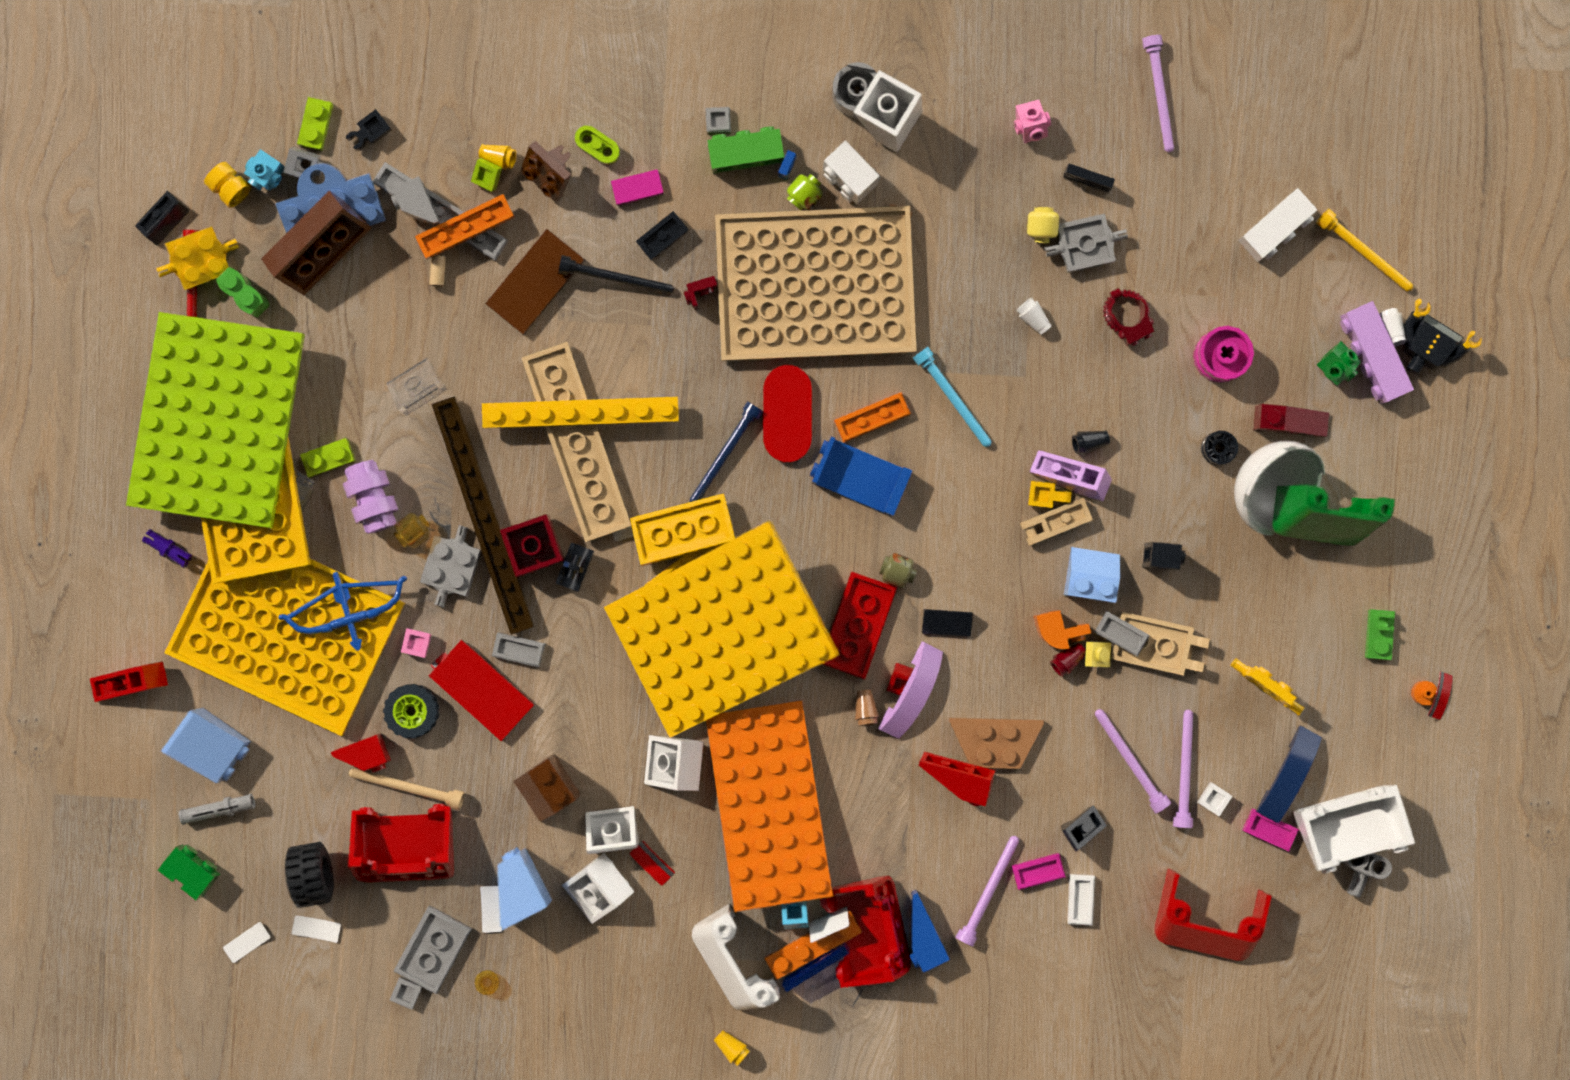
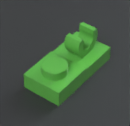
[1365,609,1395,660]

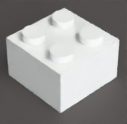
[823,140,879,205]

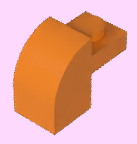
[1034,610,1091,649]

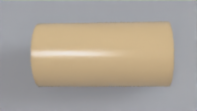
[429,256,446,287]

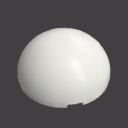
[1234,441,1325,535]

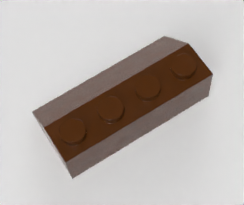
[261,190,371,296]

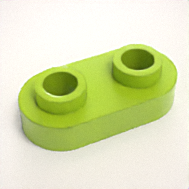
[575,125,620,165]

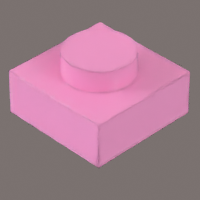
[401,628,432,658]

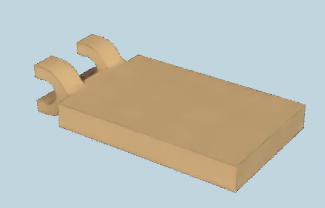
[1111,612,1210,676]

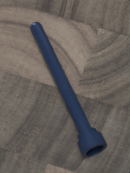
[690,401,763,502]

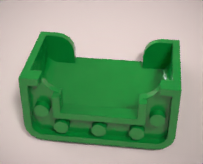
[1272,485,1395,546]

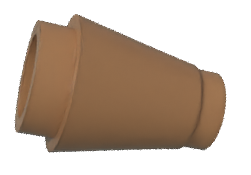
[855,690,879,726]

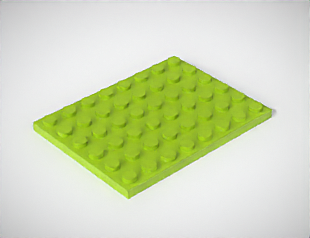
[126,312,305,528]

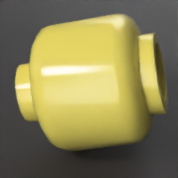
[1027,207,1059,243]

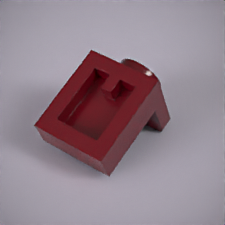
[684,276,718,310]

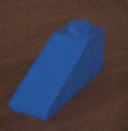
[910,890,950,973]

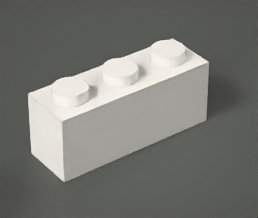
[1238,188,1317,262]

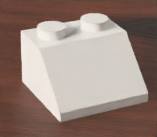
[644,735,703,790]
[562,853,634,924]

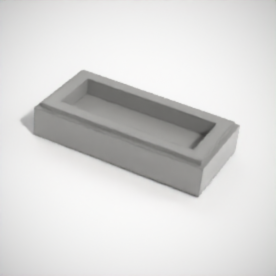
[1094,611,1150,657]
[492,632,546,667]

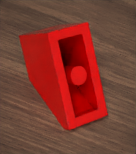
[330,733,391,773]

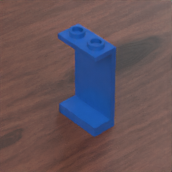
[809,436,913,517]

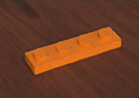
[415,194,515,259]
[765,909,862,980]

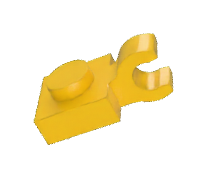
[1028,480,1072,508]

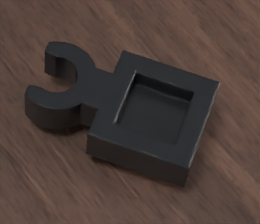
[346,109,392,151]

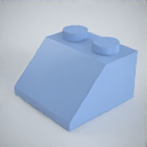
[1064,547,1120,603]

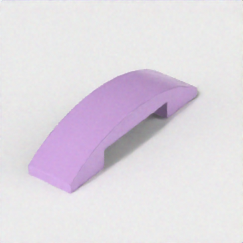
[878,641,943,739]

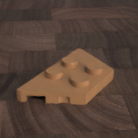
[949,718,1044,769]

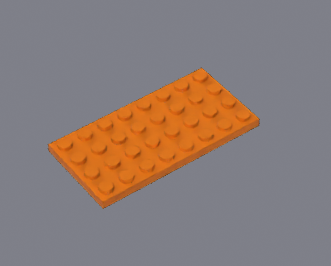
[706,700,833,912]

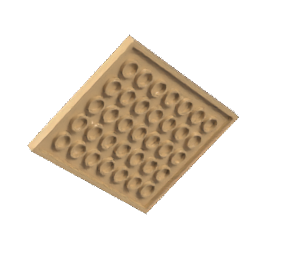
[715,206,917,361]

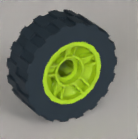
[383,684,440,739]

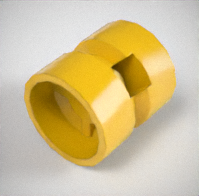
[204,161,251,208]

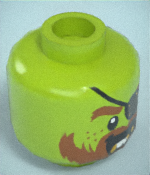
[787,174,823,211]

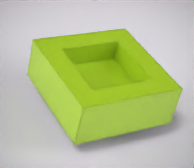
[471,158,502,192]

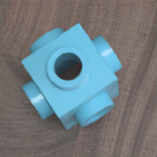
[244,149,285,191]

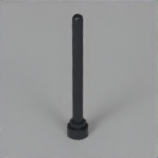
[558,255,674,294]

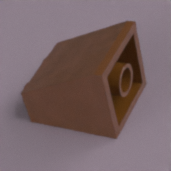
[513,754,581,822]

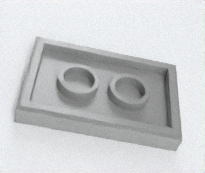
[394,905,472,994]

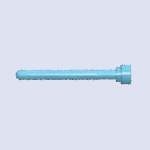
[913,347,992,447]

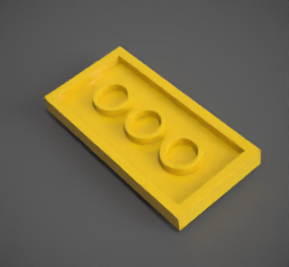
[630,493,735,566]

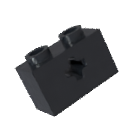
[1142,542,1186,570]

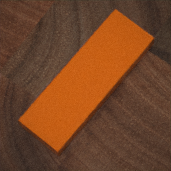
[834,392,911,443]

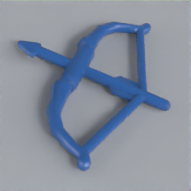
[278,572,407,651]

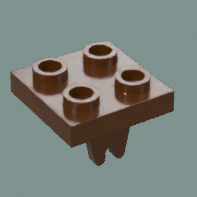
[521,141,571,203]

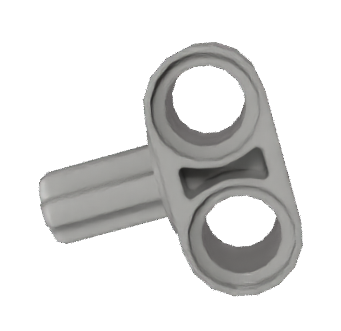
[1343,853,1392,898]

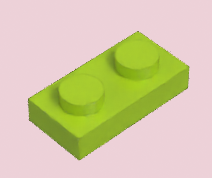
[297,97,334,151]
[300,438,356,478]

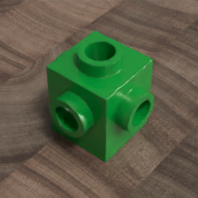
[1316,341,1362,385]

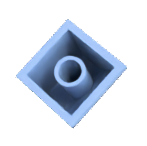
[161,708,251,783]
[498,847,552,930]

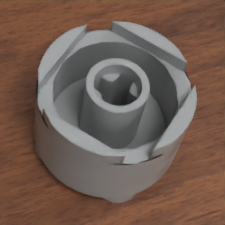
[832,62,877,118]

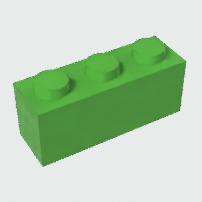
[707,126,784,174]

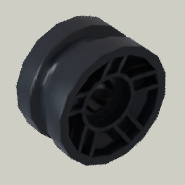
[1201,430,1238,465]

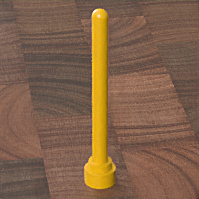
[1316,208,1413,291]

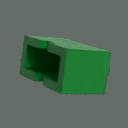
[157,844,220,901]

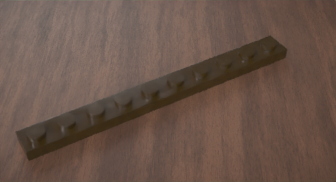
[431,396,535,635]

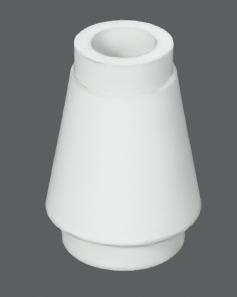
[1017,298,1052,335]
[1379,308,1406,346]

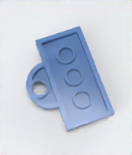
[275,163,386,233]

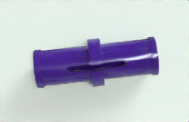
[142,529,193,568]

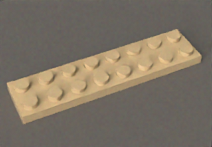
[521,342,631,542]

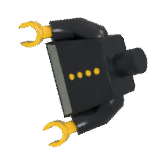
[1403,299,1482,376]

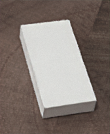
[1067,874,1095,925]

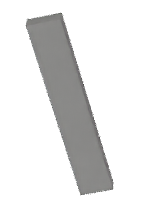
[373,162,508,261]

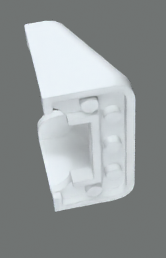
[1293,785,1415,873]
[692,904,779,1010]

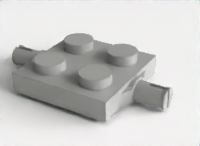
[1045,214,1128,273]
[420,525,482,607]

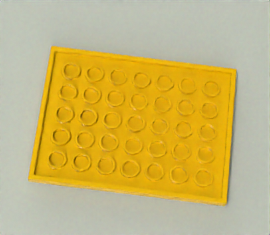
[604,520,839,738]
[164,558,406,736]

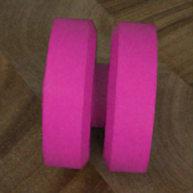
[1193,326,1254,383]

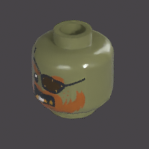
[879,553,917,588]

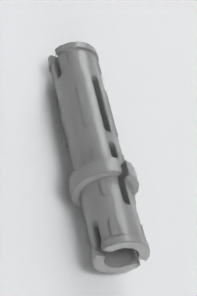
[179,793,255,825]

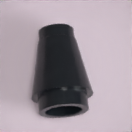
[1072,430,1110,455]

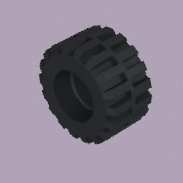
[285,842,334,908]

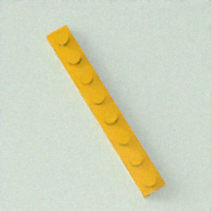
[482,397,679,429]

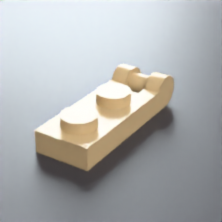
[1020,497,1093,546]

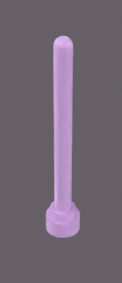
[1142,35,1174,153]
[1095,709,1171,814]
[1173,709,1193,828]
[955,836,1019,947]

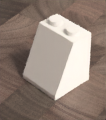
[854,70,922,152]

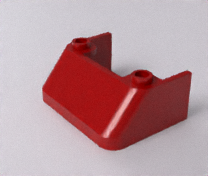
[1154,868,1272,961]

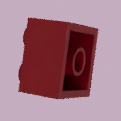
[500,514,565,577]

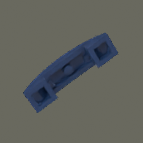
[1256,725,1322,824]

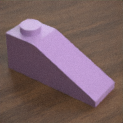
[1030,450,1112,501]

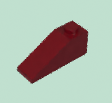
[1253,404,1329,437]

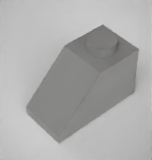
[391,176,441,226]

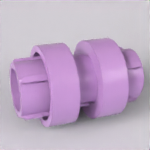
[343,460,398,534]

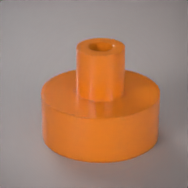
[1411,681,1437,705]

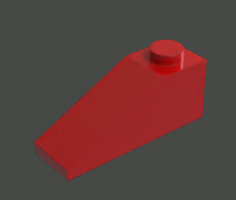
[89,661,168,702]
[919,752,995,807]

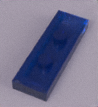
[782,942,850,993]

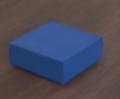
[778,150,796,180]

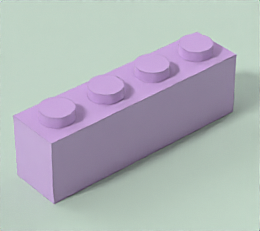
[1340,301,1414,404]

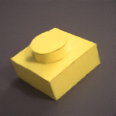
[1085,642,1111,667]

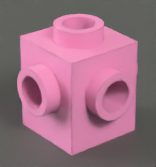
[1014,100,1051,143]

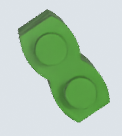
[216,267,270,318]

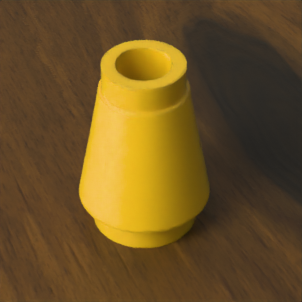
[478,144,517,170]
[714,1030,750,1066]

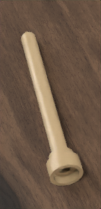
[349,768,465,811]

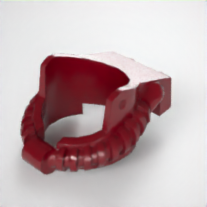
[1103,288,1154,347]

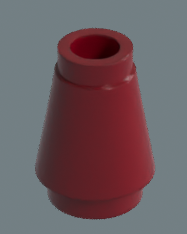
[1050,643,1086,677]

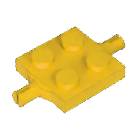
[156,227,239,290]
[1230,658,1305,716]

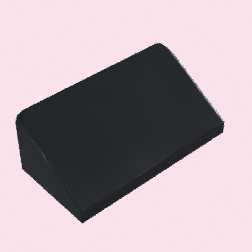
[135,190,189,246]
[922,609,973,637]

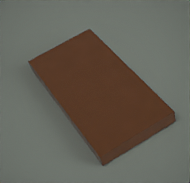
[485,229,585,335]

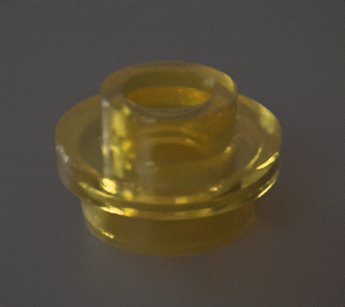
[474,970,499,995]

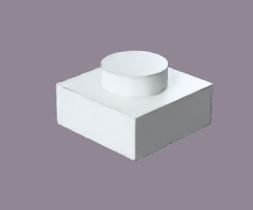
[1197,782,1232,817]

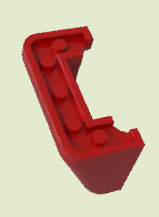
[348,804,454,883]
[820,875,911,988]

